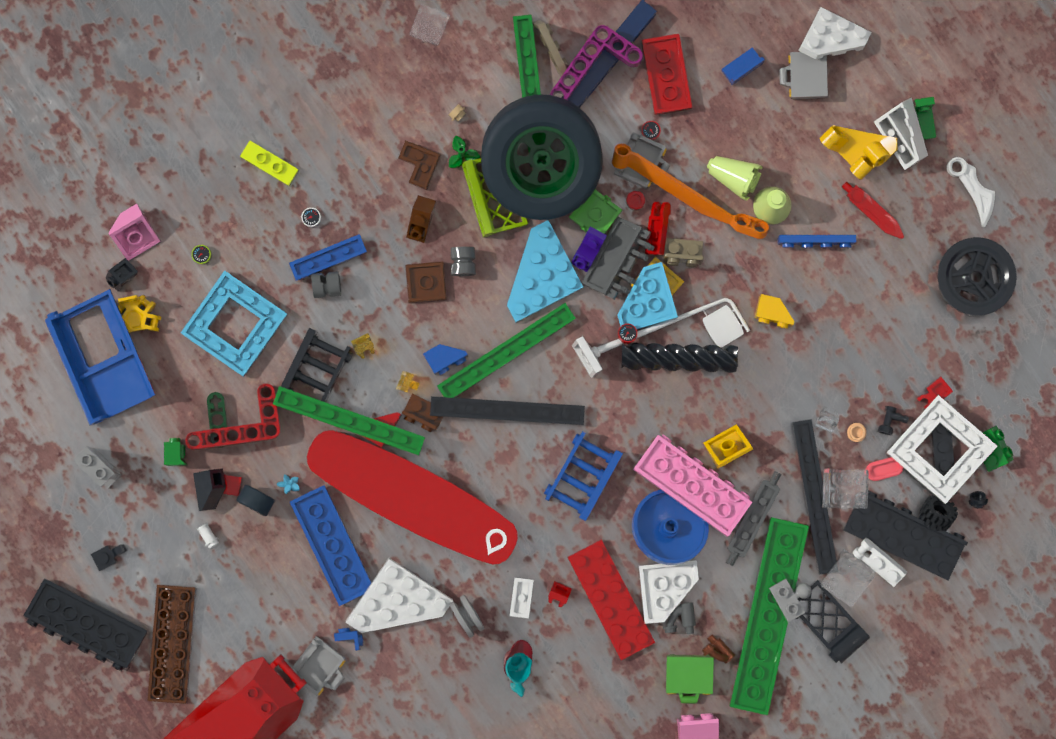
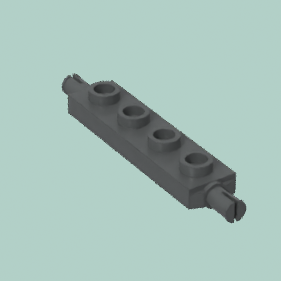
[726,471,782,566]

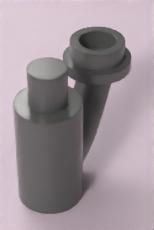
[663,602,696,634]

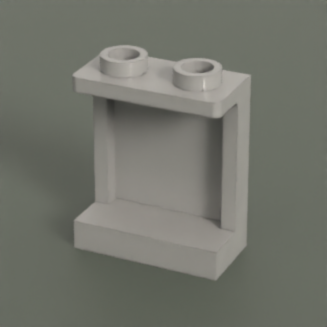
[74,446,122,489]

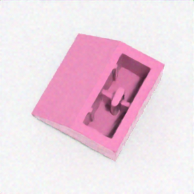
[677,713,719,739]

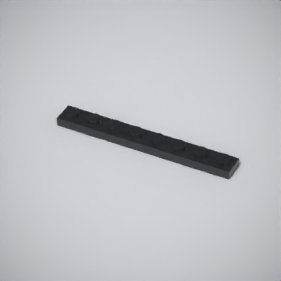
[430,396,585,425]
[792,419,838,575]

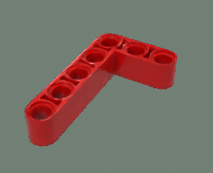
[185,383,280,450]

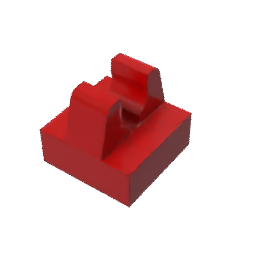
[548,581,572,607]

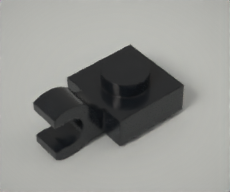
[91,544,127,571]

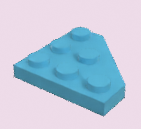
[617,262,678,329]

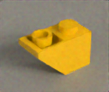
[754,294,794,329]

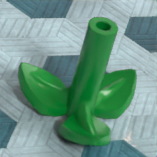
[449,136,480,168]

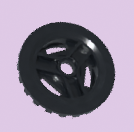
[937,237,1017,316]

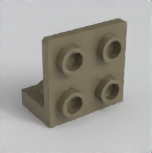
[663,238,704,267]

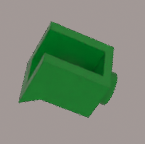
[164,438,188,466]

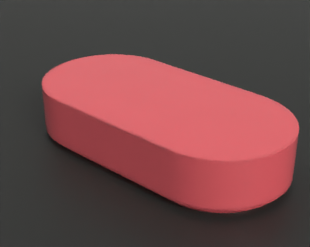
[865,457,904,481]

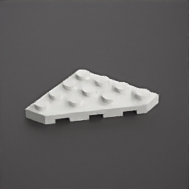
[346,558,453,633]

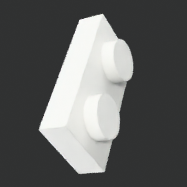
[510,578,534,619]

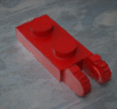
[645,202,671,255]

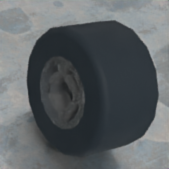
[236,484,275,516]

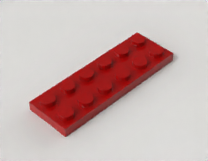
[567,539,655,660]

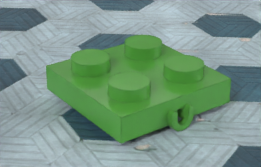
[569,190,622,234]

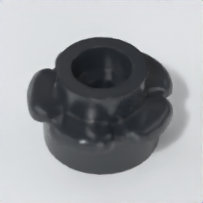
[969,491,988,509]

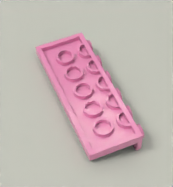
[633,435,752,537]

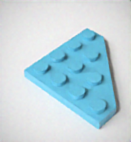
[507,220,583,323]

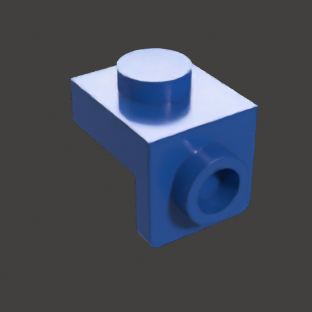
[334,628,364,651]

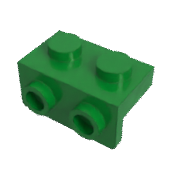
[982,425,1014,472]

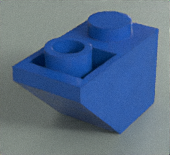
[423,344,468,376]

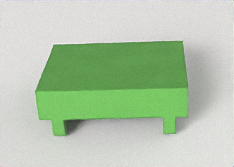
[666,654,714,704]

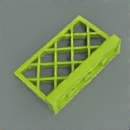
[462,158,528,237]

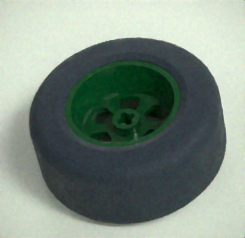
[481,94,603,220]

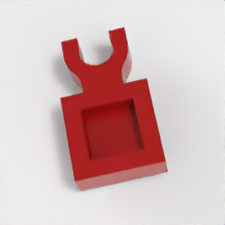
[917,376,953,409]

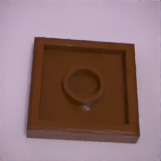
[405,261,447,303]

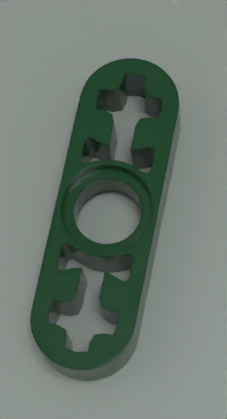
[207,392,229,448]

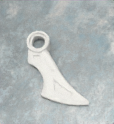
[947,157,995,227]

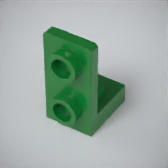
[913,97,936,140]

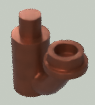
[702,634,735,664]

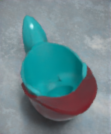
[503,640,533,697]

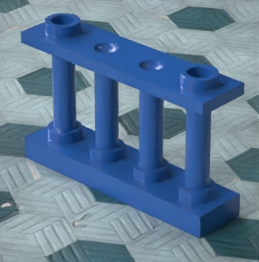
[544,431,623,521]

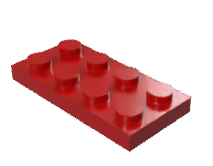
[641,34,692,115]

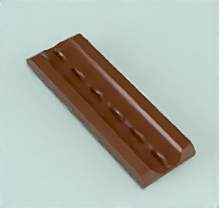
[147,585,196,704]

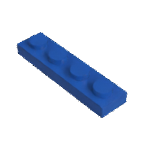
[289,234,367,281]
[778,235,856,248]

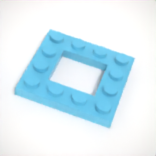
[181,271,288,377]

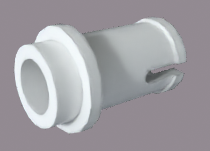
[197,523,219,549]

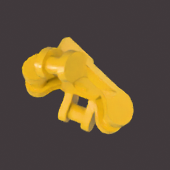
[117,295,162,333]

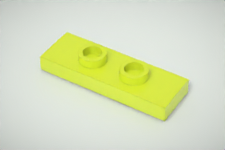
[240,141,299,186]

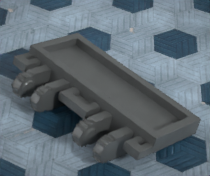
[582,217,655,300]

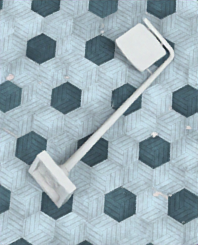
[572,298,750,378]

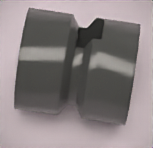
[451,247,476,276]
[311,271,341,298]

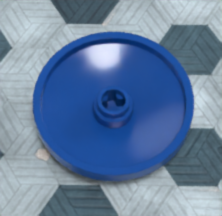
[632,490,709,565]

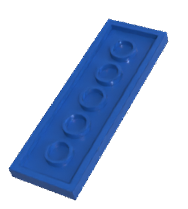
[290,485,372,606]

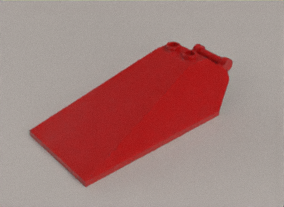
[163,654,307,739]

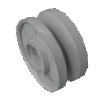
[449,595,485,638]

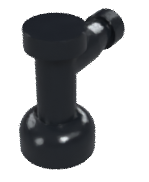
[877,406,909,435]

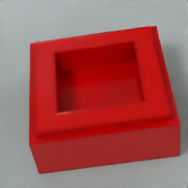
[223,475,242,496]

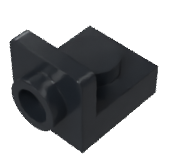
[106,258,138,291]

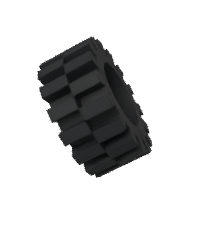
[920,495,958,531]

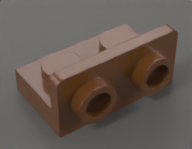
[402,393,443,432]

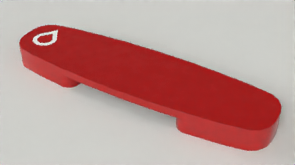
[307,430,518,565]

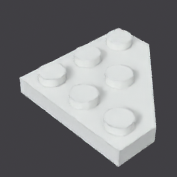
[798,7,871,59]
[639,560,699,624]

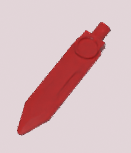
[841,181,904,239]

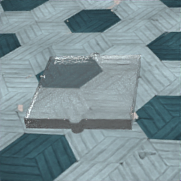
[409,4,450,46]

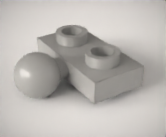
[769,579,812,622]

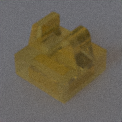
[351,333,375,359]
[396,371,420,393]

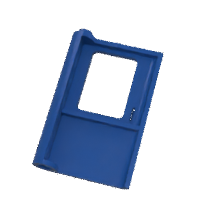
[45,289,156,426]

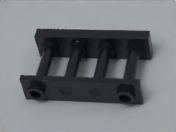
[281,328,353,402]

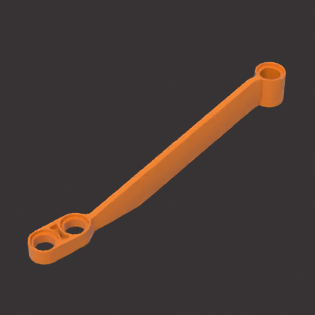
[612,143,769,239]

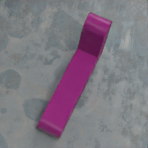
[550,25,643,100]

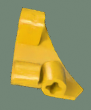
[819,125,898,180]

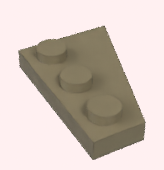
[533,20,569,77]

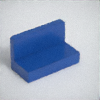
[721,47,765,85]

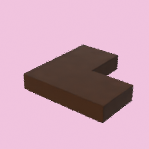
[398,140,441,190]

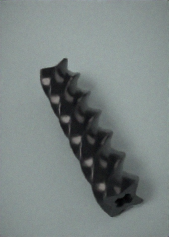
[621,343,738,373]

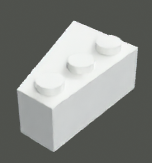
[874,98,928,170]

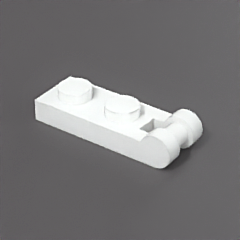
[853,538,907,587]

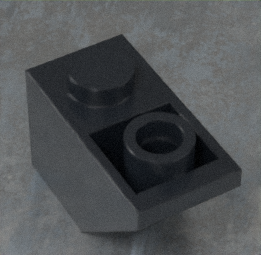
[193,468,226,511]

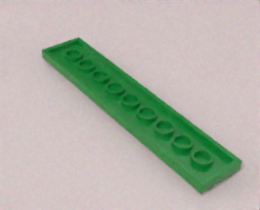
[729,517,809,715]

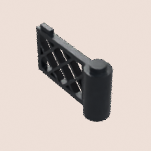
[795,580,870,664]

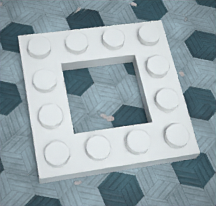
[887,395,997,504]

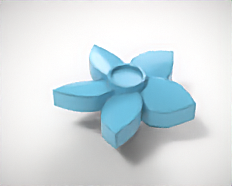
[277,474,300,494]

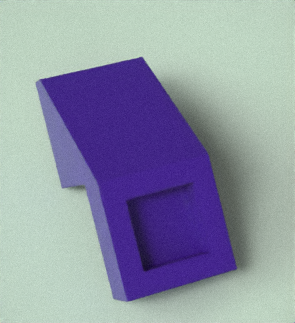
[571,226,607,272]

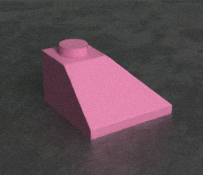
[109,204,161,261]

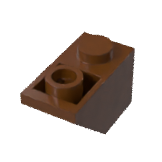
[406,195,436,243]

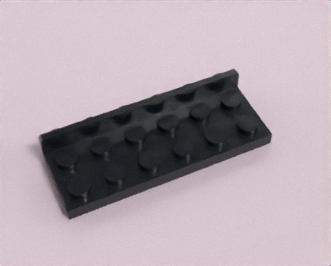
[843,490,968,581]
[23,578,148,672]

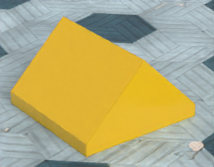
[703,424,753,469]

